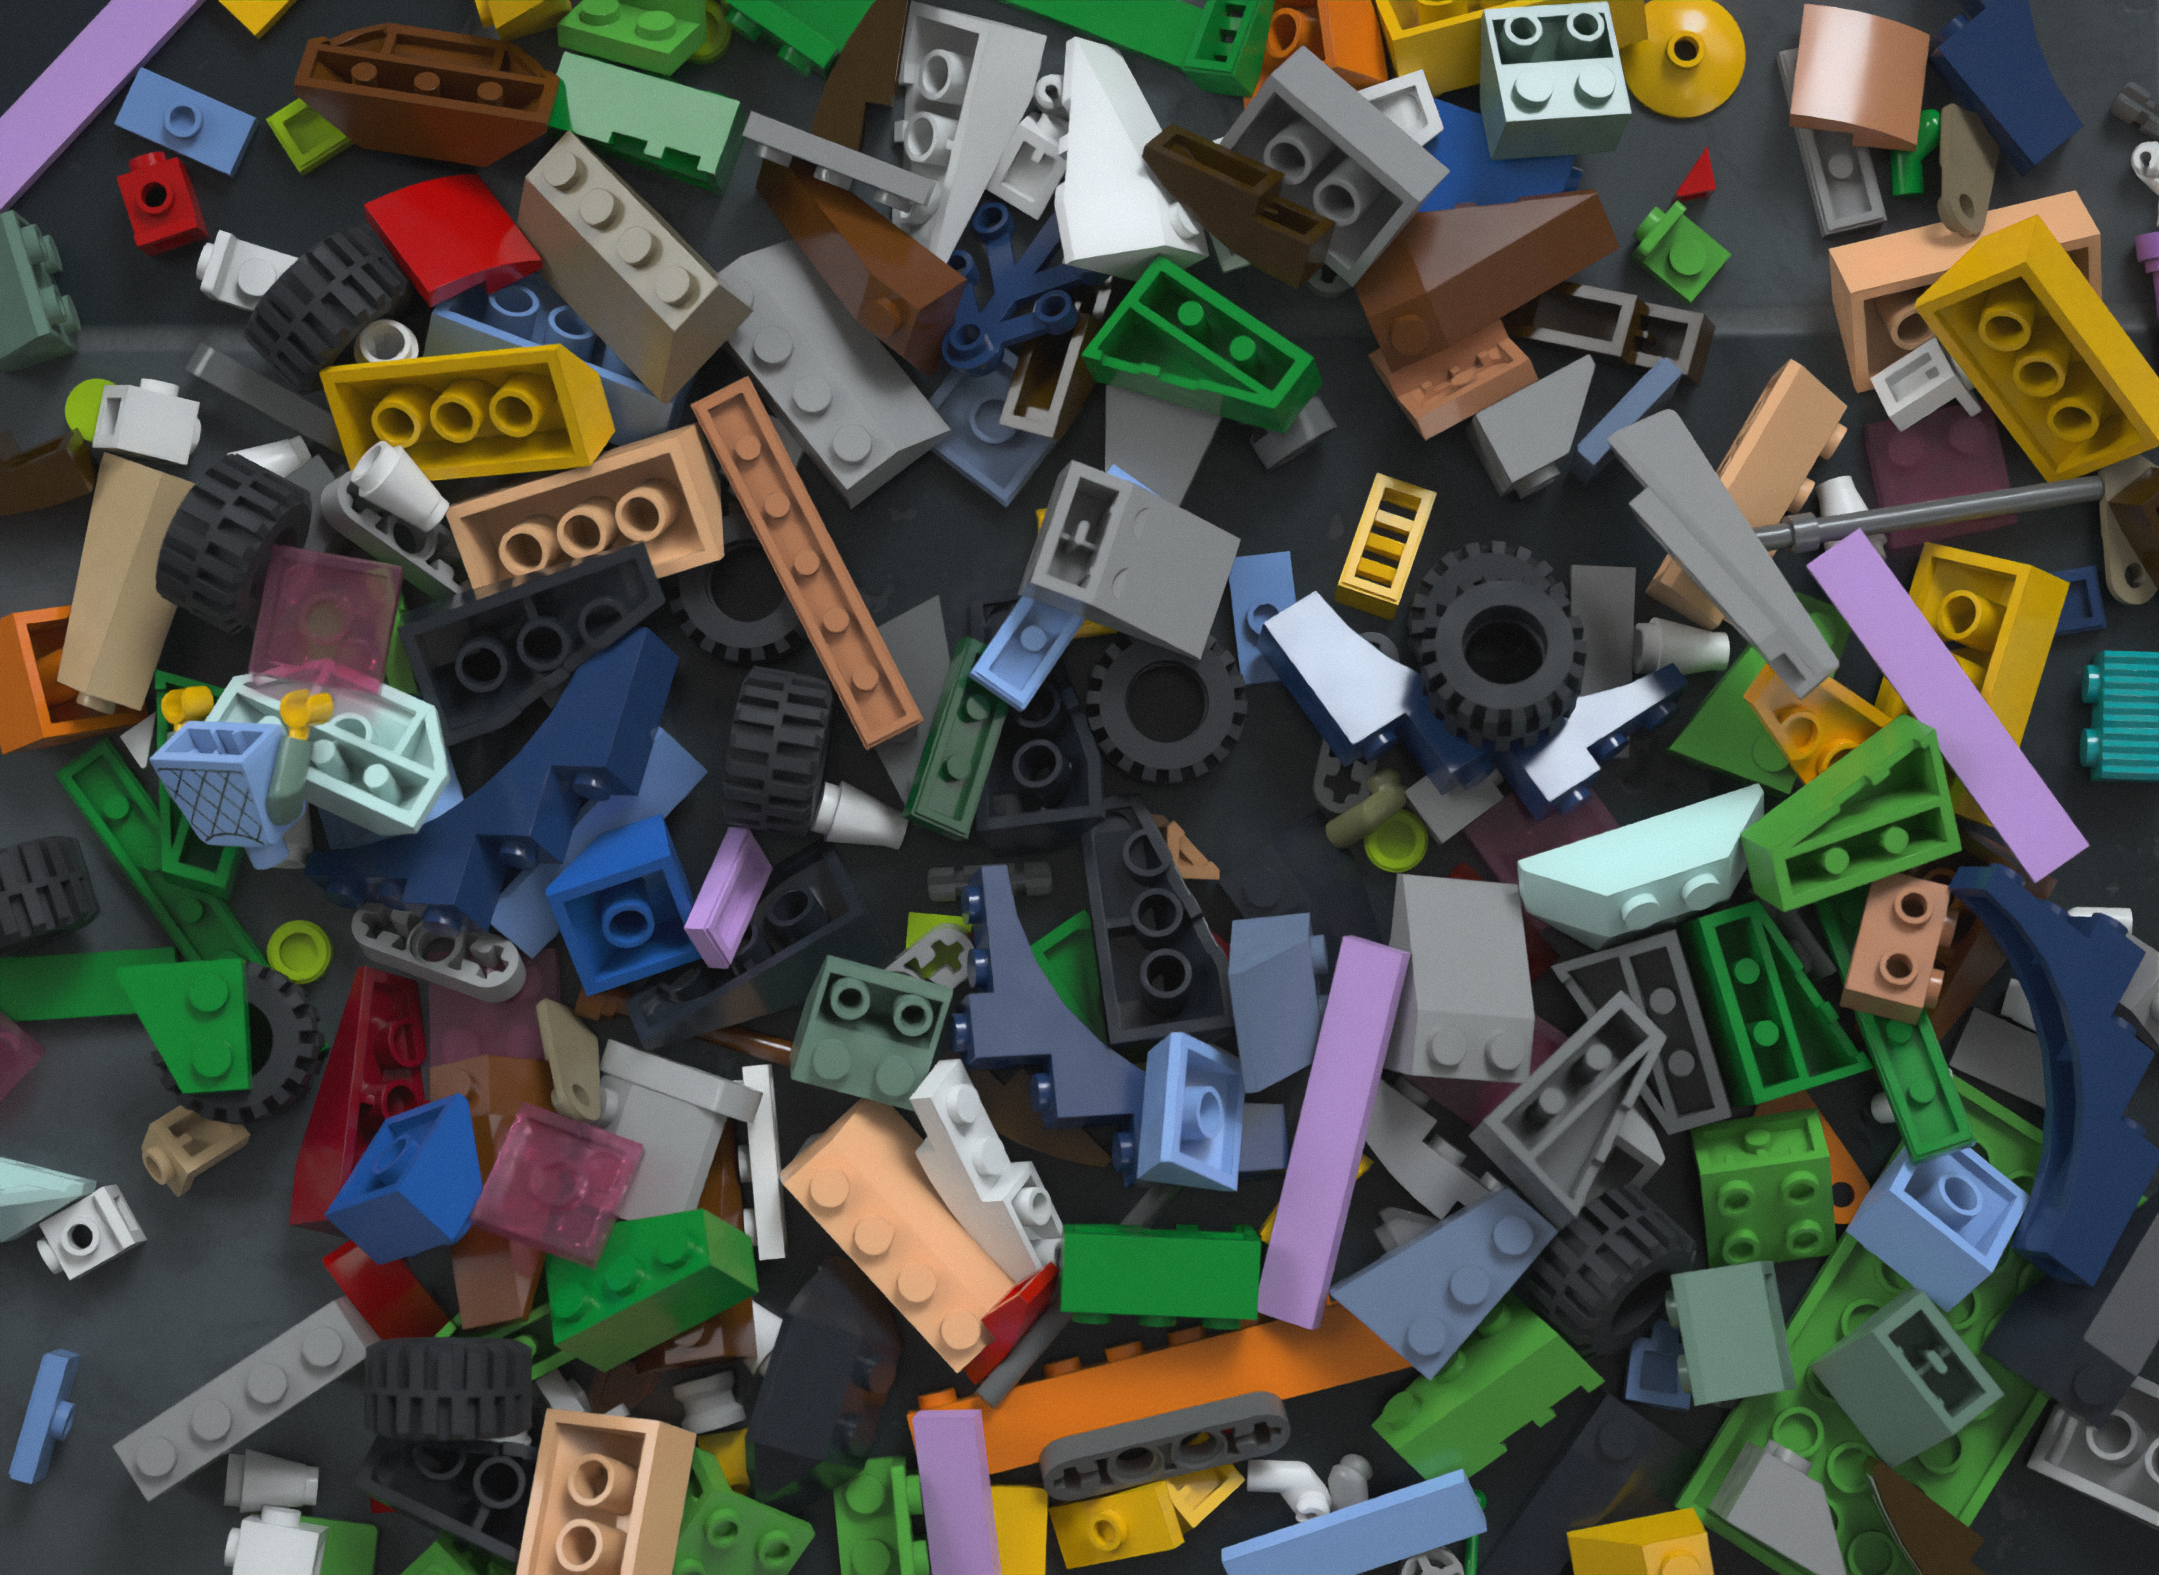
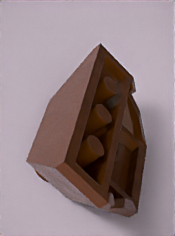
[293,22,560,167]

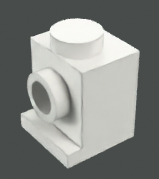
[37,1184,147,1280]

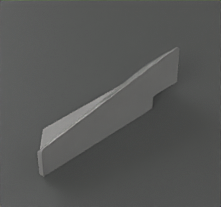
[1606,409,1839,700]

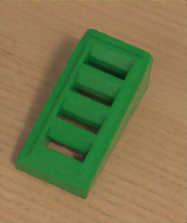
[1181,0,1275,98]

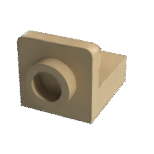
[141,1105,250,1197]

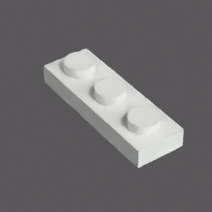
[733,1064,789,1260]

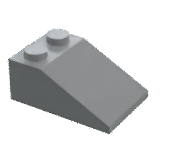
[1383,874,1535,1083]
[2027,1376,2159,1531]

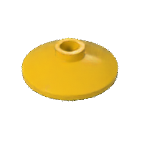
[1619,0,1746,119]

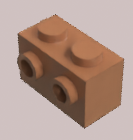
[1839,873,1959,1025]

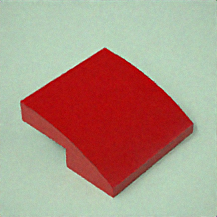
[364,174,543,308]

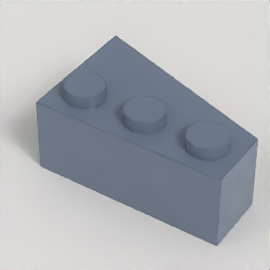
[1329,1184,1559,1380]

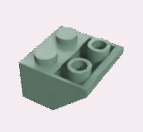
[1480,1,1632,160]
[0,210,81,374]
[789,955,953,1111]
[1665,1261,1797,1406]
[1809,1286,2004,1469]

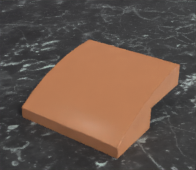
[1789,3,1930,152]
[1368,319,1539,440]

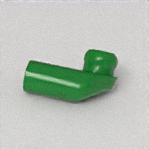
[1889,109,1941,199]

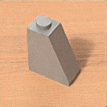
[1105,384,1223,508]

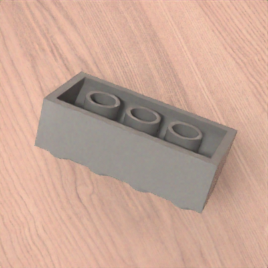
[718,239,951,509]

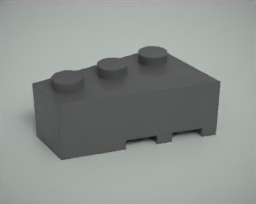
[875,595,951,828]
[1551,928,1733,1135]
[1469,990,1667,1231]

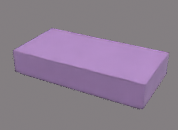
[684,827,773,969]

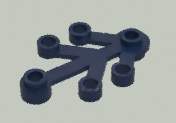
[942,178,1111,378]

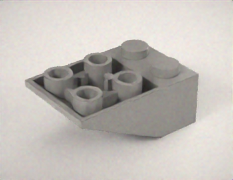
[1018,460,1241,661]

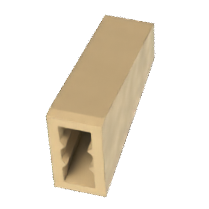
[57,452,195,715]

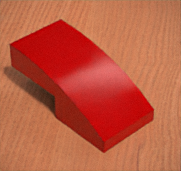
[322,1240,451,1340]
[962,1261,1059,1384]

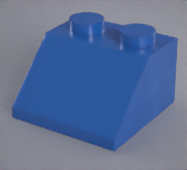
[545,814,702,996]
[324,1092,483,1265]

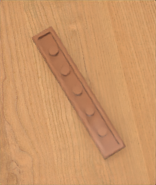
[691,376,925,751]

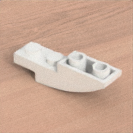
[909,1059,1062,1303]

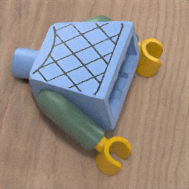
[149,686,334,870]

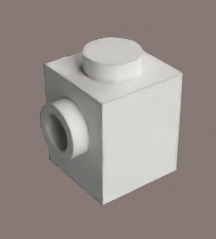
[92,378,201,465]
[224,1506,329,1575]

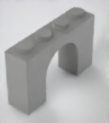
[112,1296,382,1501]

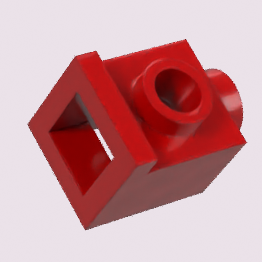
[116,151,209,257]

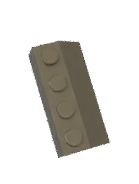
[517,130,754,405]

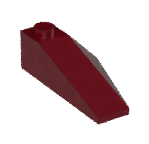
[289,966,430,1238]

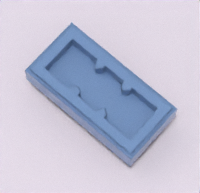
[114,67,259,179]
[1228,551,1296,686]
[8,1349,82,1484]

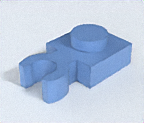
[1622,1319,1691,1413]

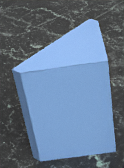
[1137,1032,1245,1191]

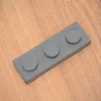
[742,111,936,214]

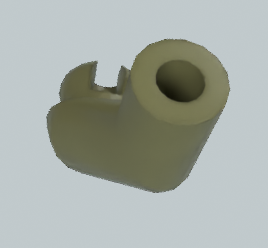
[1326,768,1408,849]

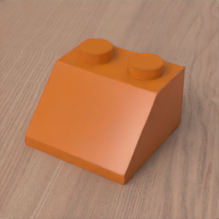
[0,605,149,755]

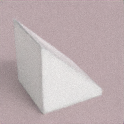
[120,711,158,771]

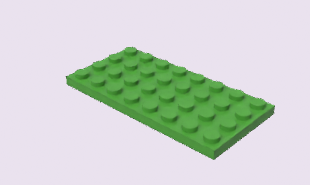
[1673,1074,2147,1575]

